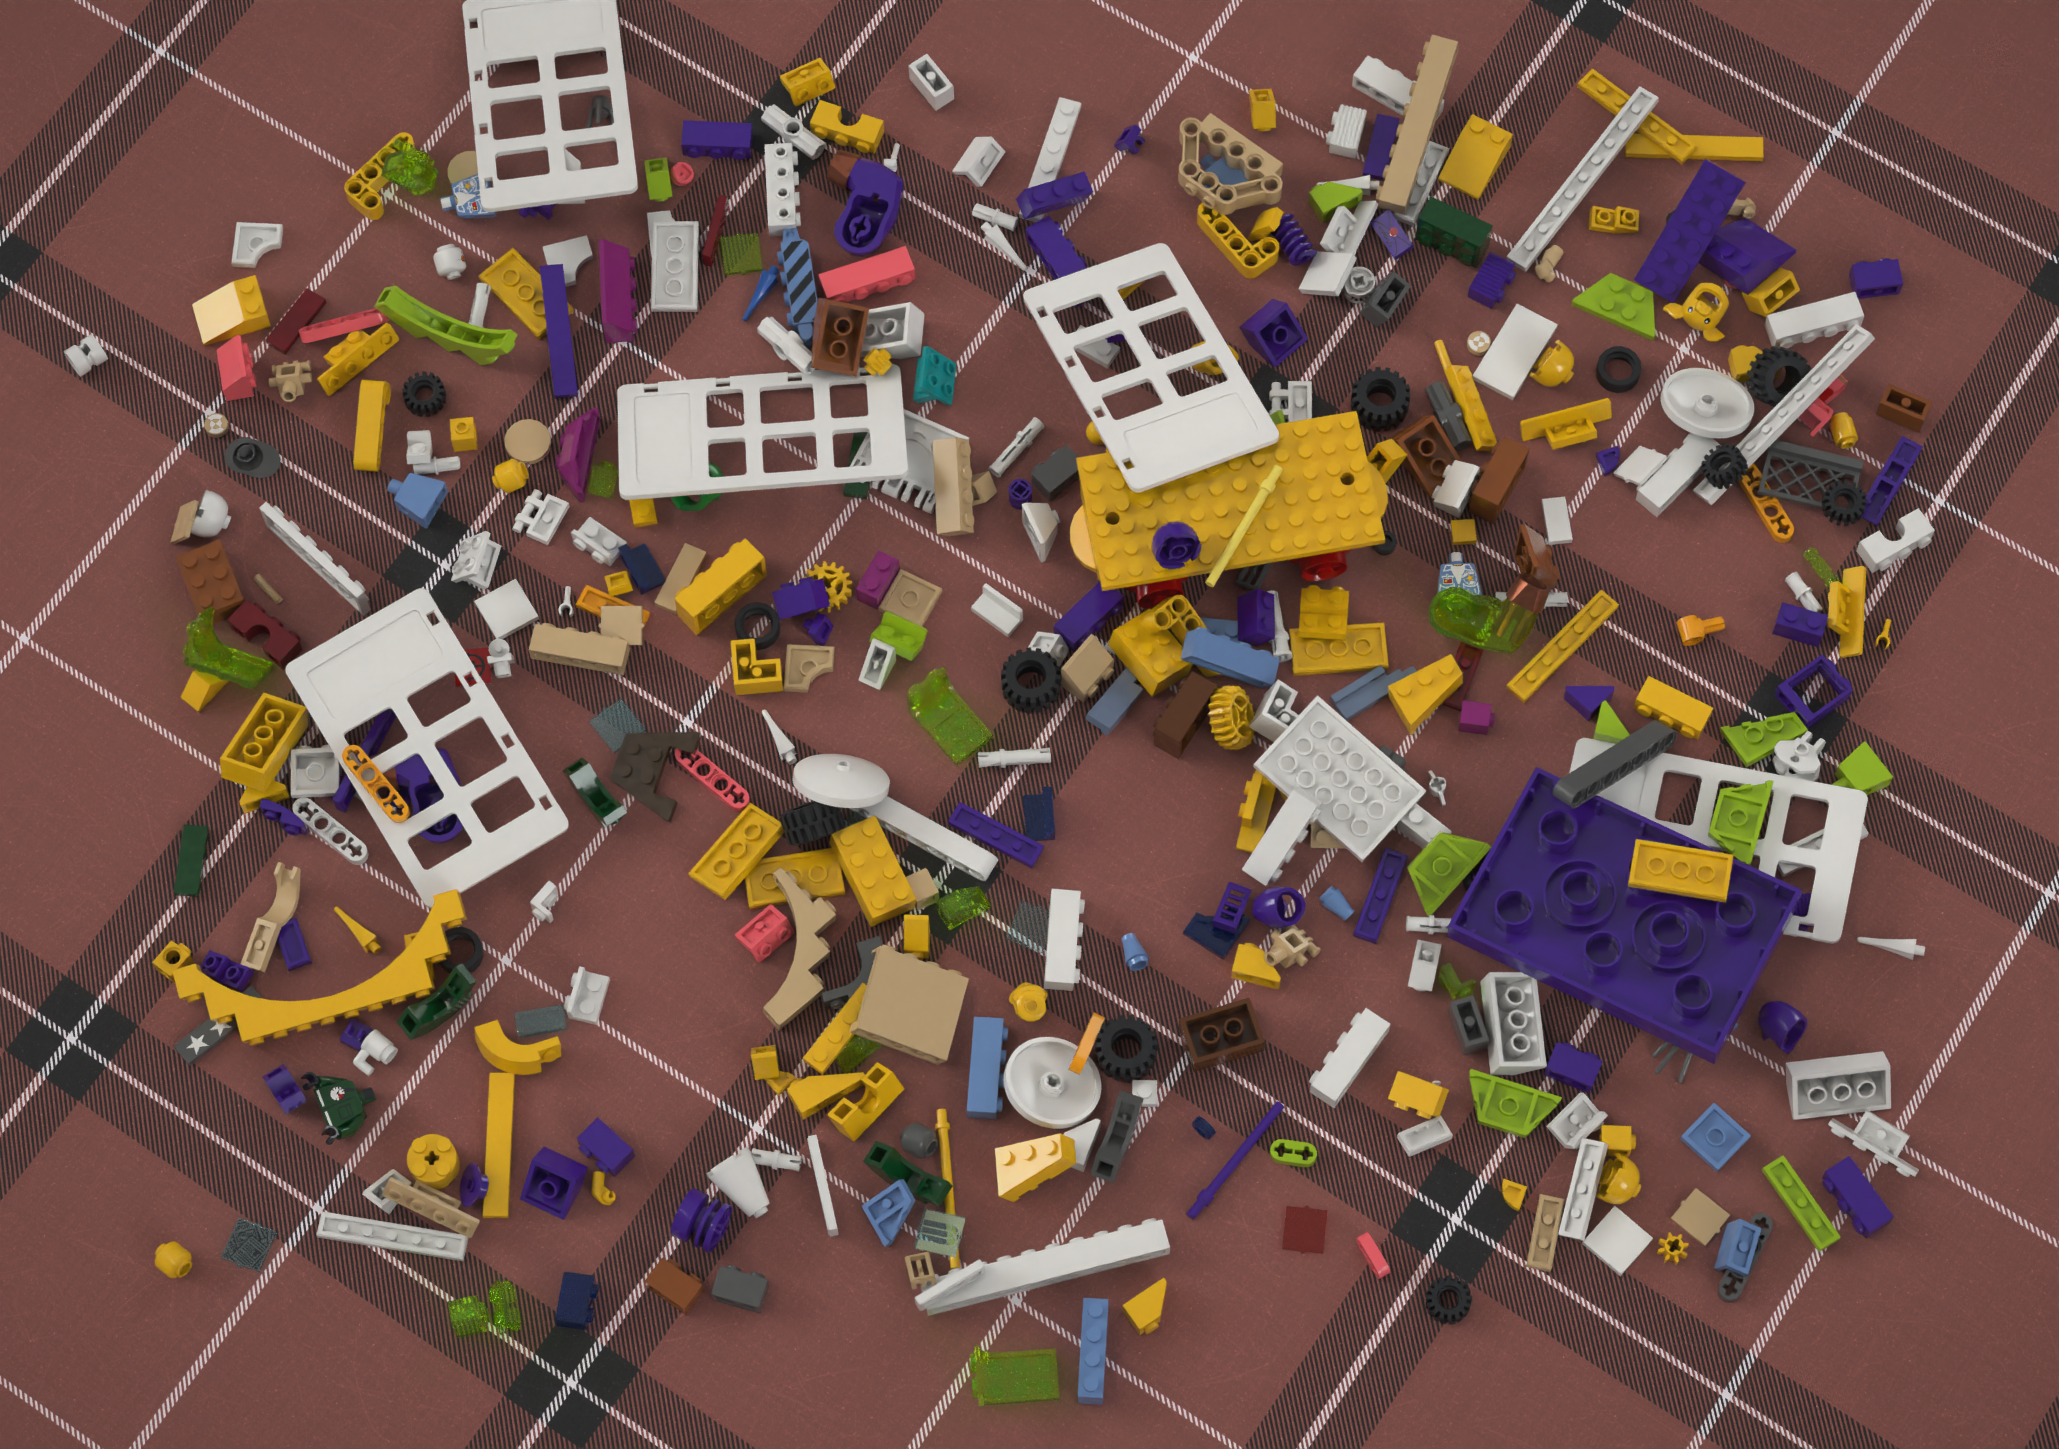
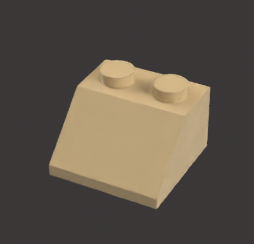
[1061,634,1114,703]

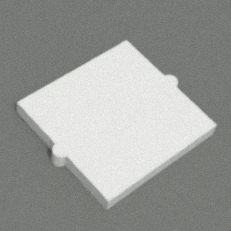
[1613,446,1668,486]

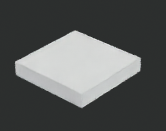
[1299,251,1357,296]
[474,579,539,639]
[1582,1206,1653,1276]

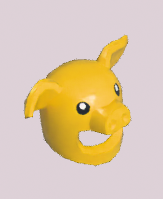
[1663,283,1729,342]

